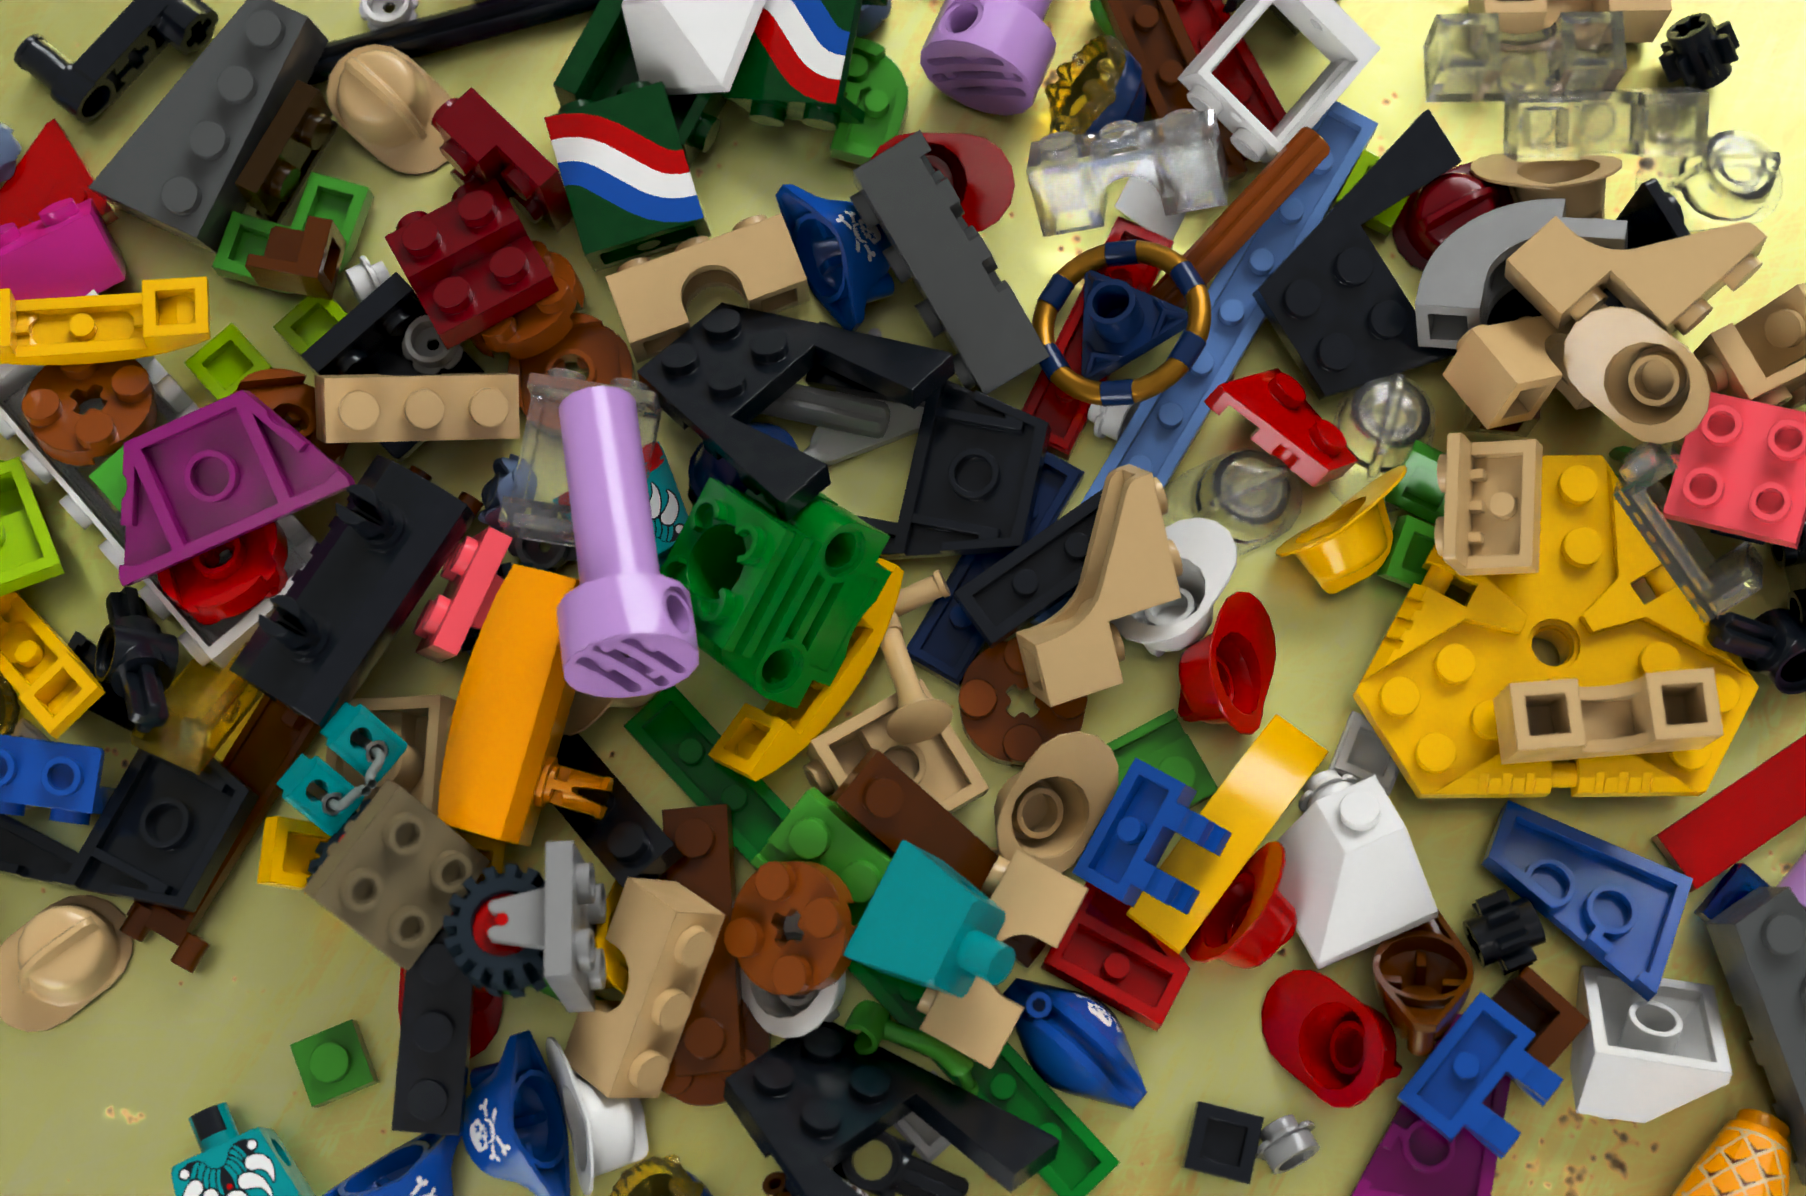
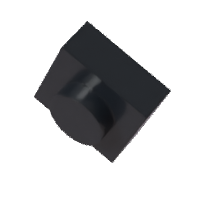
[1182,1101,1264,1184]

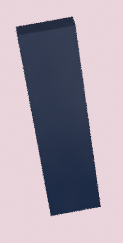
[907,451,1085,689]

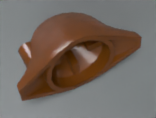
[1372,910,1474,1057]

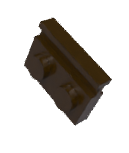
[235,79,339,224]

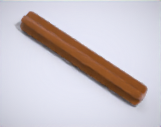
[1147,126,1330,309]

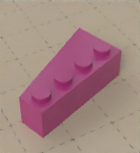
[0,198,126,300]

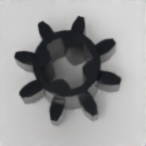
[1658,13,1740,91]
[1463,889,1546,976]

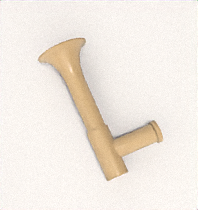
[880,570,953,744]

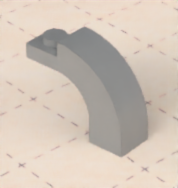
[1415,198,1628,349]

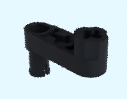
[14,0,219,123]

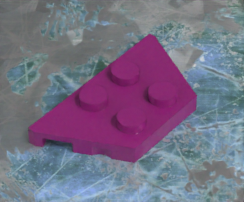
[119,390,355,586]

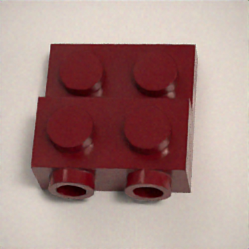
[431,87,573,233]
[385,178,559,350]

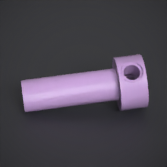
[920,0,1056,116]
[556,385,699,698]

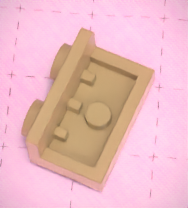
[1434,432,1543,576]

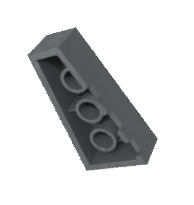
[88,0,329,254]
[849,130,1050,395]
[1705,887,1806,1185]

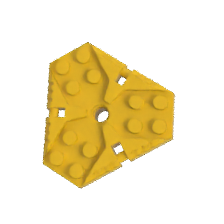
[1352,455,1759,798]

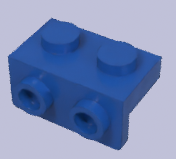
[0,734,116,825]

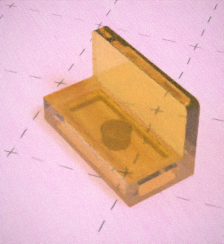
[130,641,262,775]

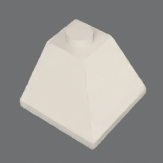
[621,0,766,95]
[1277,775,1438,970]
[1570,965,1733,1123]

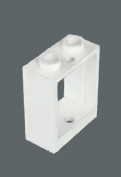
[1177,0,1381,164]

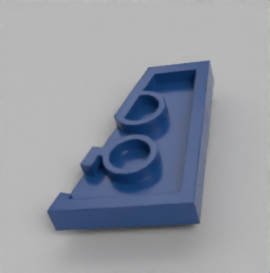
[1481,800,1693,1002]

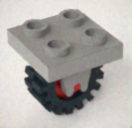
[443,840,607,1013]

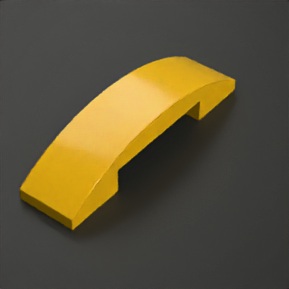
[0,276,211,365]
[708,558,904,782]
[0,591,105,740]
[1126,714,1329,954]

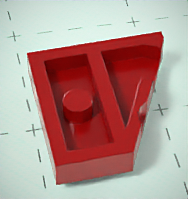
[0,118,119,229]
[1204,368,1358,487]
[1041,882,1190,1031]

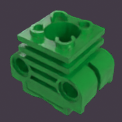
[660,477,891,709]

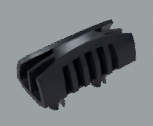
[229,454,475,730]

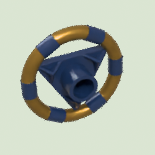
[1032,239,1211,407]

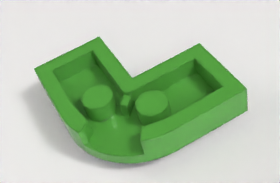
[830,36,909,165]
[212,172,374,294]

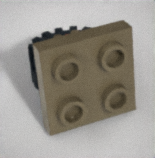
[302,779,491,971]

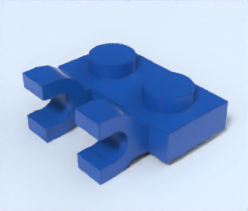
[1072,757,1232,915]
[1397,992,1563,1160]

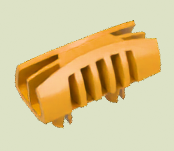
[438,564,613,846]

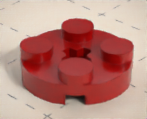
[157,521,288,625]

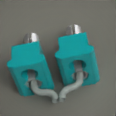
[276,702,408,836]

